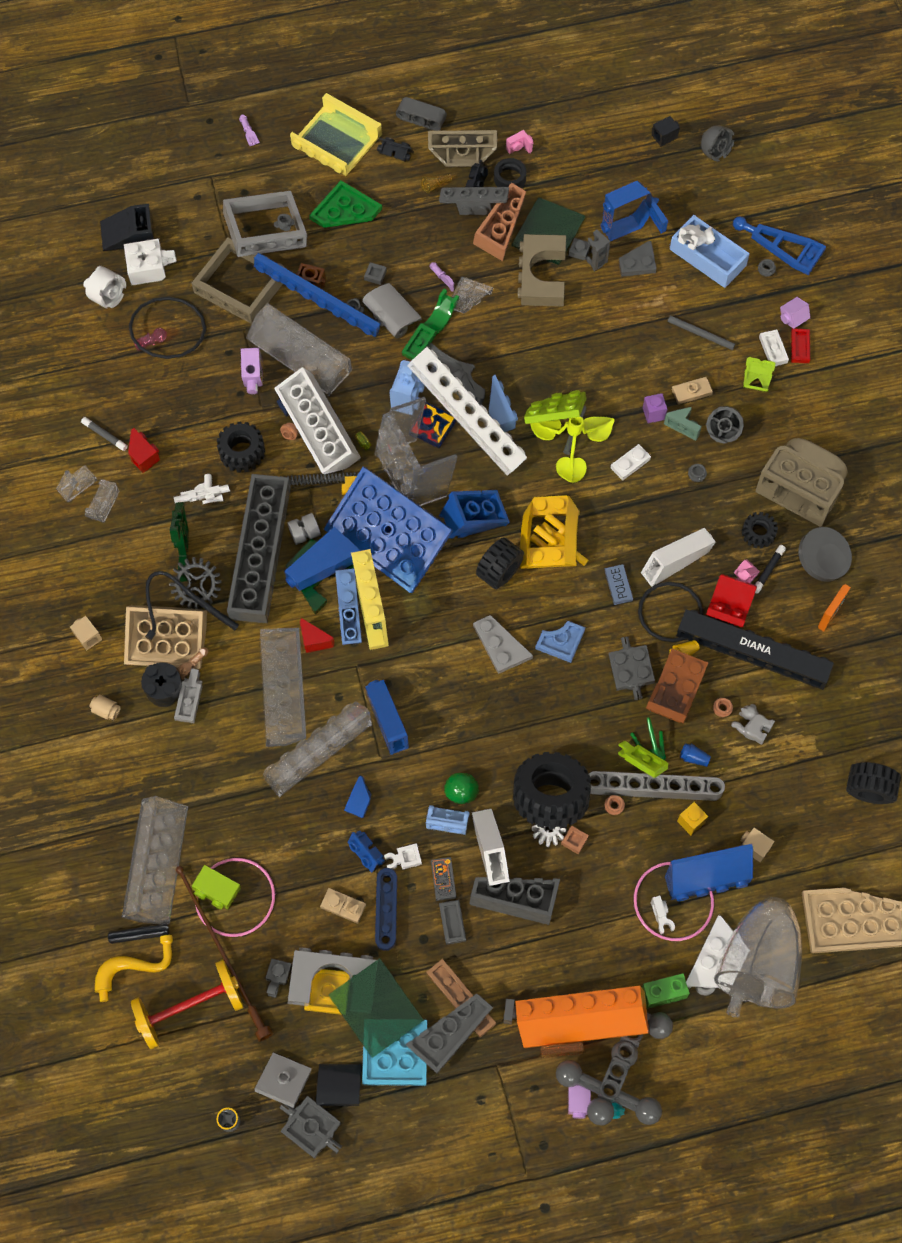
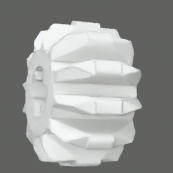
[532,823,566,847]

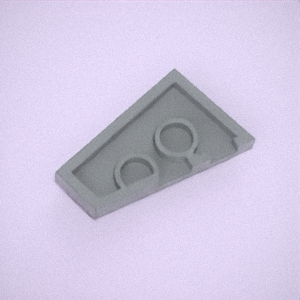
[473,615,533,674]

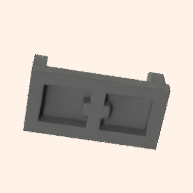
[586,230,610,271]

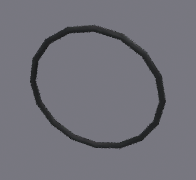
[129,296,206,359]

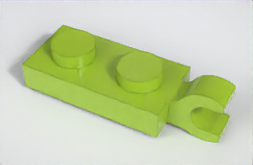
[618,741,668,778]

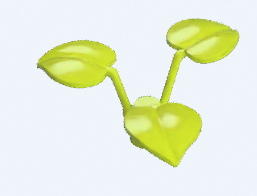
[530,416,614,483]

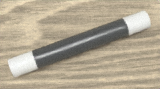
[81,417,128,451]

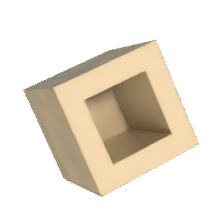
[70,616,102,651]
[740,828,774,862]

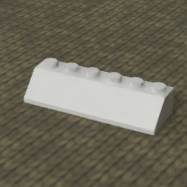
[274,367,361,475]

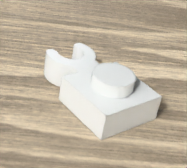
[384,843,422,870]

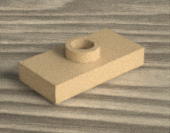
[672,377,713,405]

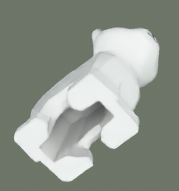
[678,224,715,250]

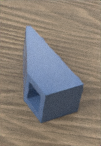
[489,375,518,432]

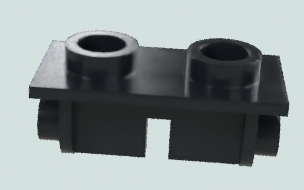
[377,137,414,162]
[465,159,488,187]

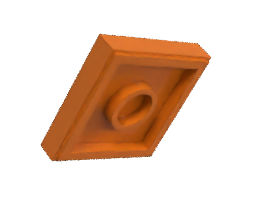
[818,584,851,632]

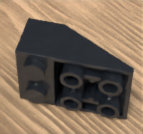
[100,203,155,251]

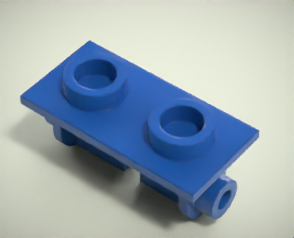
[347,830,385,873]

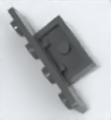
[439,187,509,215]

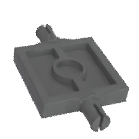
[608,637,655,700]
[280,1096,342,1159]

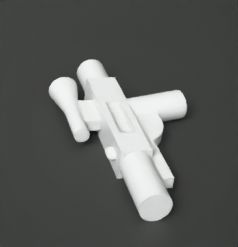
[174,474,230,504]

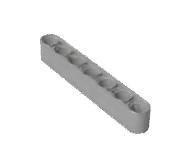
[589,771,725,801]

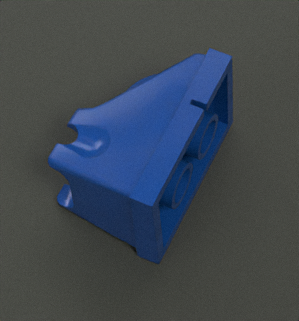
[439,490,509,538]

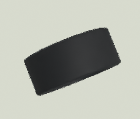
[494,158,526,188]

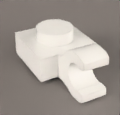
[651,896,675,934]

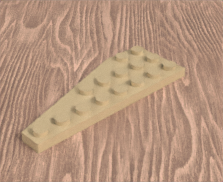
[802,888,902,953]

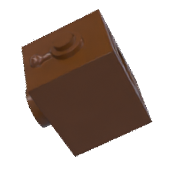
[296,263,326,290]

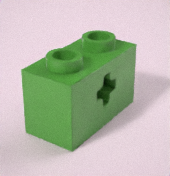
[642,973,690,1009]

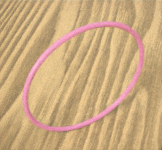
[195,858,275,937]
[634,862,714,941]

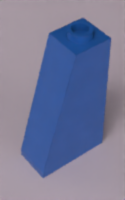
[285,527,361,591]
[365,680,409,755]

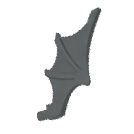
[428,343,485,405]

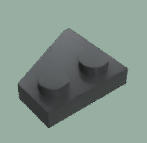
[619,241,656,277]

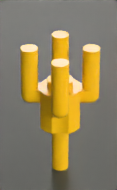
[530,513,589,566]

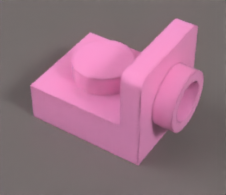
[506,130,534,154]
[734,559,760,583]

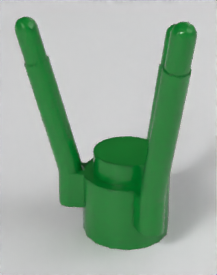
[630,717,666,761]

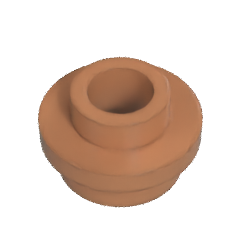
[280,423,298,440]
[713,698,733,717]
[604,795,625,815]

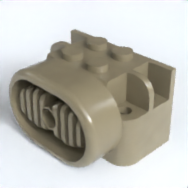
[755,438,848,527]

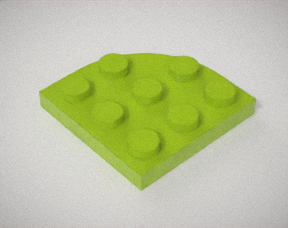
[524,390,586,424]

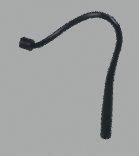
[145,571,239,641]

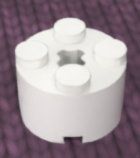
[84,266,126,309]

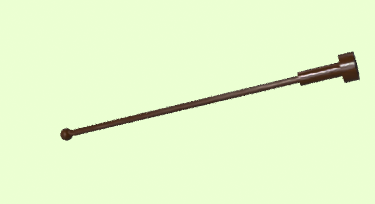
[176,866,274,1042]

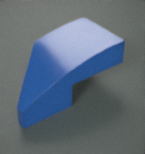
[344,775,371,818]

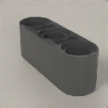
[396,97,447,131]

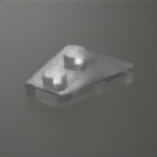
[452,277,493,314]

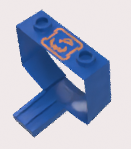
[601,181,668,241]

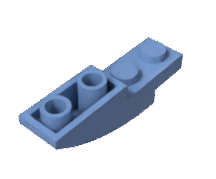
[335,569,362,645]

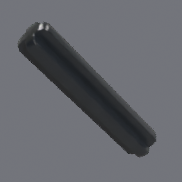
[108,924,169,944]

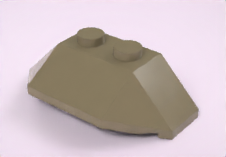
[428,130,497,167]

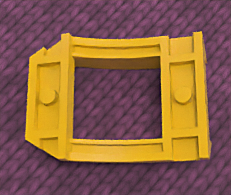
[520,495,580,569]

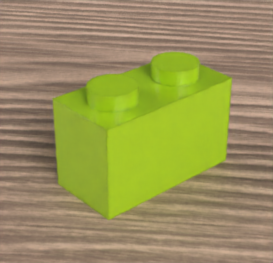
[192,865,240,910]

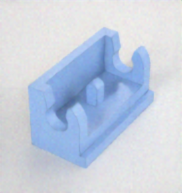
[426,805,469,835]

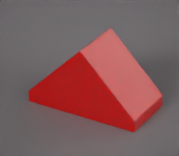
[300,618,335,653]

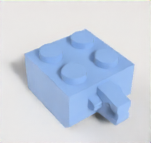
[390,360,425,414]

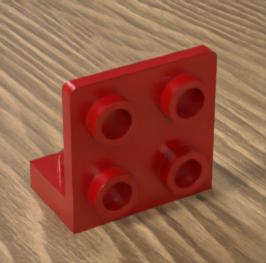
[706,574,757,628]

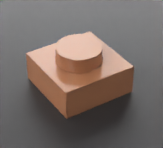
[561,826,589,854]

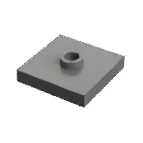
[255,1053,312,1108]

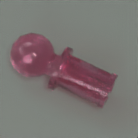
[134,328,167,351]

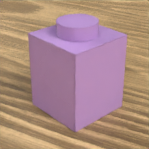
[780,297,810,329]
[568,1085,591,1119]

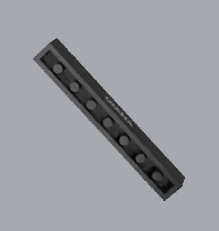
[676,609,834,690]

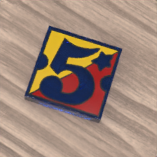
[407,402,457,448]

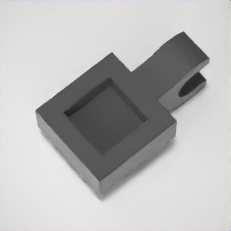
[266,959,292,998]

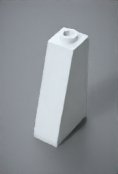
[641,528,715,587]
[472,809,510,886]

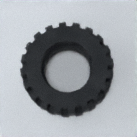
[513,752,591,829]

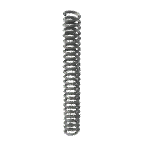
[280,472,359,486]

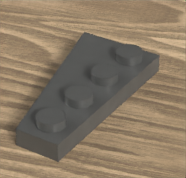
[405,994,493,1074]

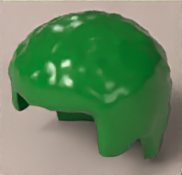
[444,773,479,804]

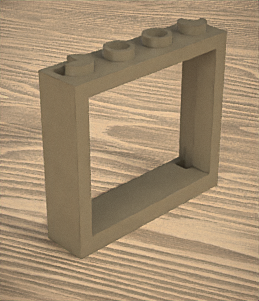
[191,237,285,324]

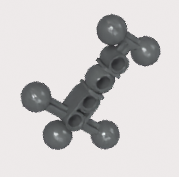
[556,1012,673,1126]

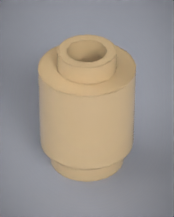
[90,695,121,720]

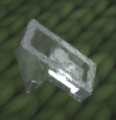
[56,465,97,502]

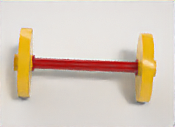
[131,959,244,1050]

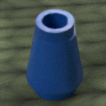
[680,743,711,767]

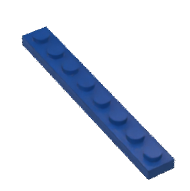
[254,253,380,337]

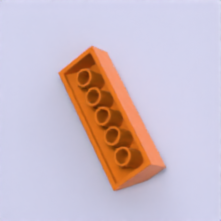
[515,986,649,1048]

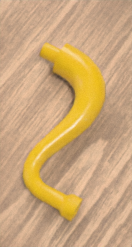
[95,935,173,1002]

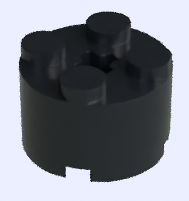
[141,662,182,707]

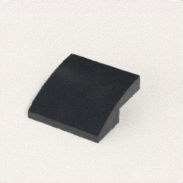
[316,1064,362,1106]

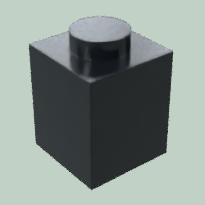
[652,116,680,147]

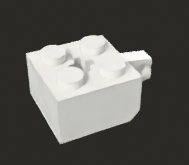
[124,239,176,285]

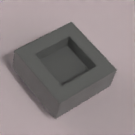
[569,238,591,260]
[364,262,387,285]
[503,999,517,1024]

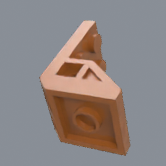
[646,649,708,725]

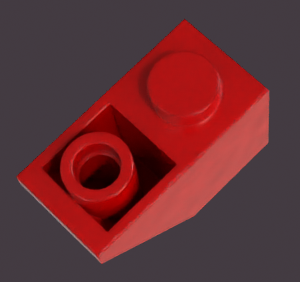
[128,428,160,473]

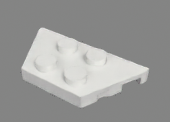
[686,915,748,989]

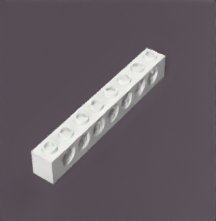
[407,347,527,475]

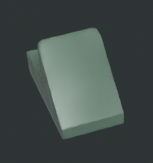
[664,407,702,441]

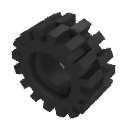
[742,512,778,549]

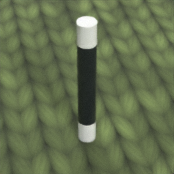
[755,545,786,594]

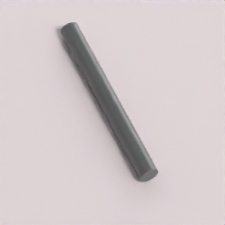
[668,315,736,350]

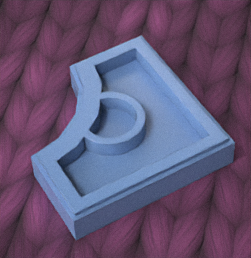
[535,621,585,663]

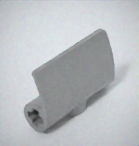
[362,283,422,339]

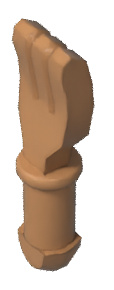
[177,647,208,680]

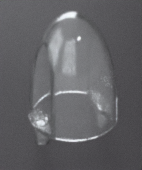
[714,897,802,1017]

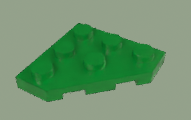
[309,180,382,228]

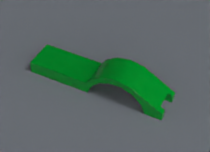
[402,289,459,360]

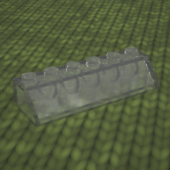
[247,303,352,395]
[259,628,306,747]
[263,701,372,797]
[122,796,188,925]

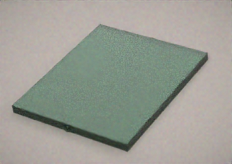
[512,197,585,265]
[328,958,424,1058]

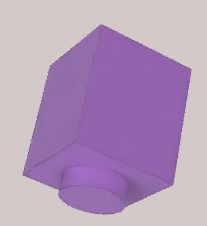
[643,394,667,423]

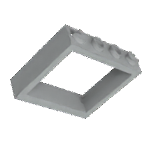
[223,191,307,257]

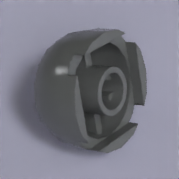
[701,125,734,162]
[706,406,744,444]

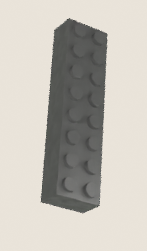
[227,474,291,624]

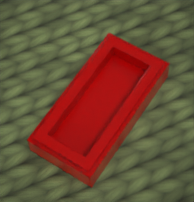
[791,328,810,363]

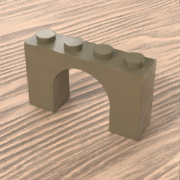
[518,234,566,306]

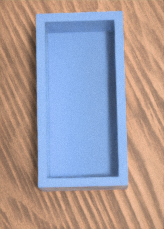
[670,215,750,288]

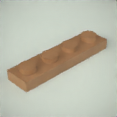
[426,959,496,1038]

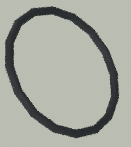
[638,582,704,642]

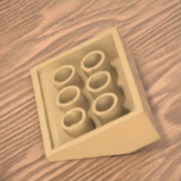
[124,605,207,669]

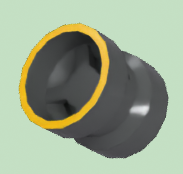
[216,1108,241,1132]

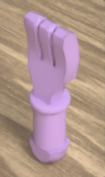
[239,115,259,146]
[430,262,454,291]

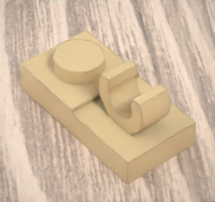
[320,888,366,924]

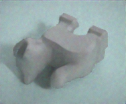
[731,704,775,745]

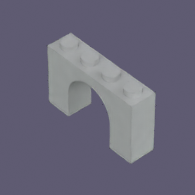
[287,948,378,1014]

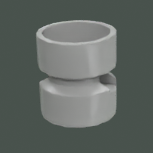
[287,513,321,545]

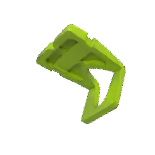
[743,357,776,392]

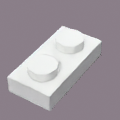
[759,330,789,366]
[611,444,651,481]

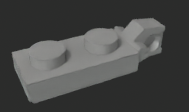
[174,669,202,723]

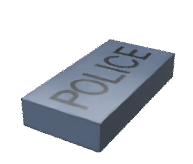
[605,565,633,605]

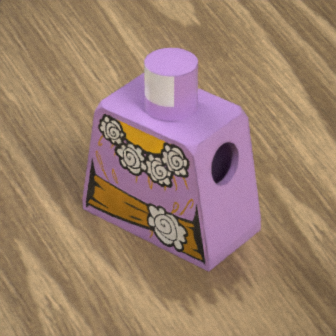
[241,348,263,394]

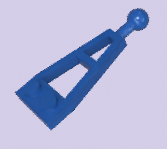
[733,216,826,275]

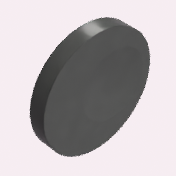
[798,527,852,582]

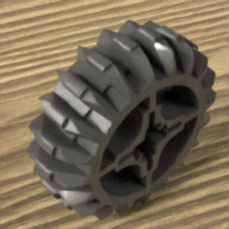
[169,557,221,609]

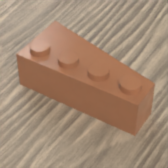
[473,183,526,261]

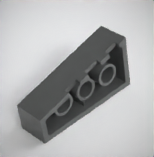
[470,877,560,925]

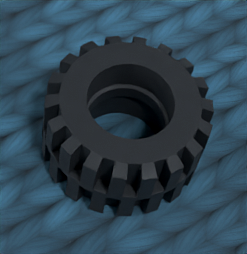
[217,421,265,473]
[476,537,524,589]
[846,762,901,804]

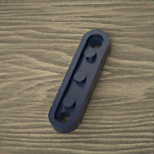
[375,868,397,951]

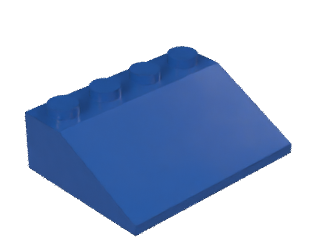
[665,844,753,901]

